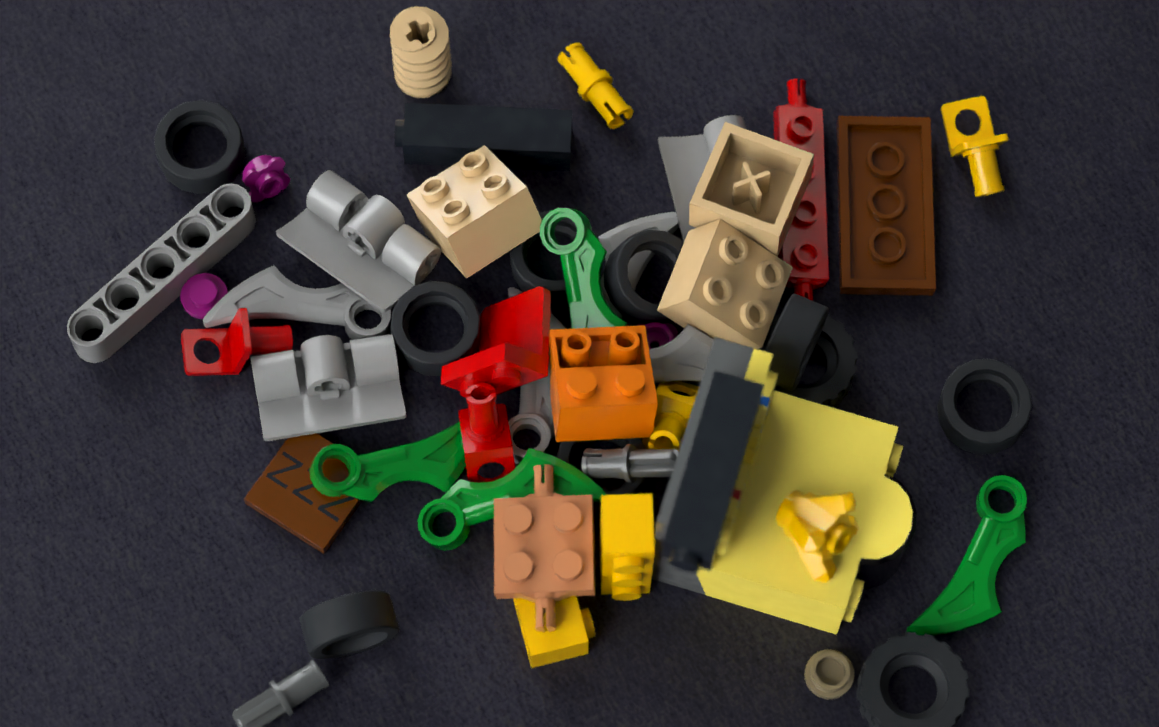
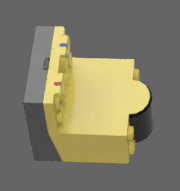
[651,337,917,635]

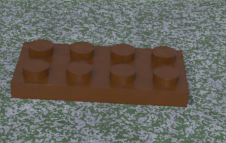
[837,116,936,296]

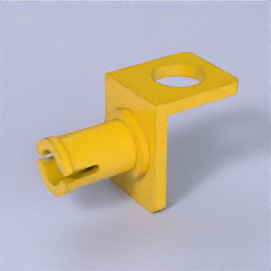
[941,96,1008,197]
[642,381,699,452]

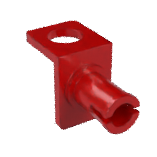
[181,308,293,376]
[458,383,515,483]

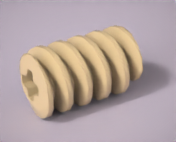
[390,6,451,98]

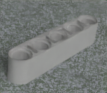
[67,183,256,363]

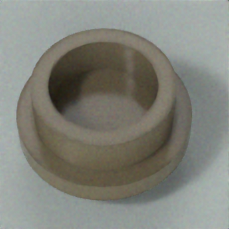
[804,649,854,699]

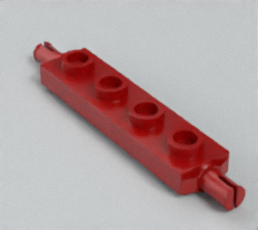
[774,79,829,301]

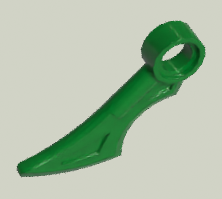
[540,208,627,329]
[309,422,466,502]
[418,448,607,551]
[906,475,1027,636]

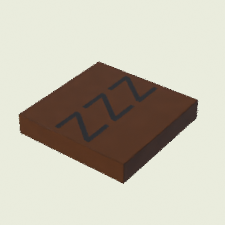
[244,433,363,555]

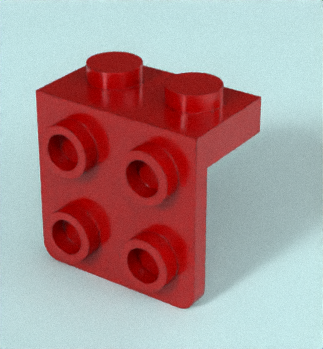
[441,286,551,398]

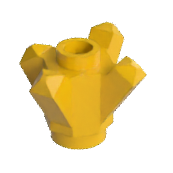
[776,490,859,582]

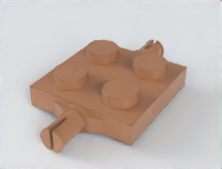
[494,464,595,632]

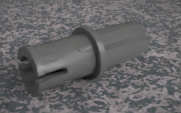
[582,444,679,483]
[232,660,329,727]

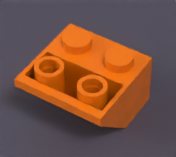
[549,325,658,442]

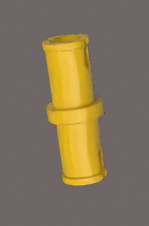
[558,42,633,129]

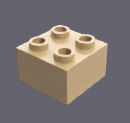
[689,122,814,257]
[406,145,542,278]
[657,219,793,349]

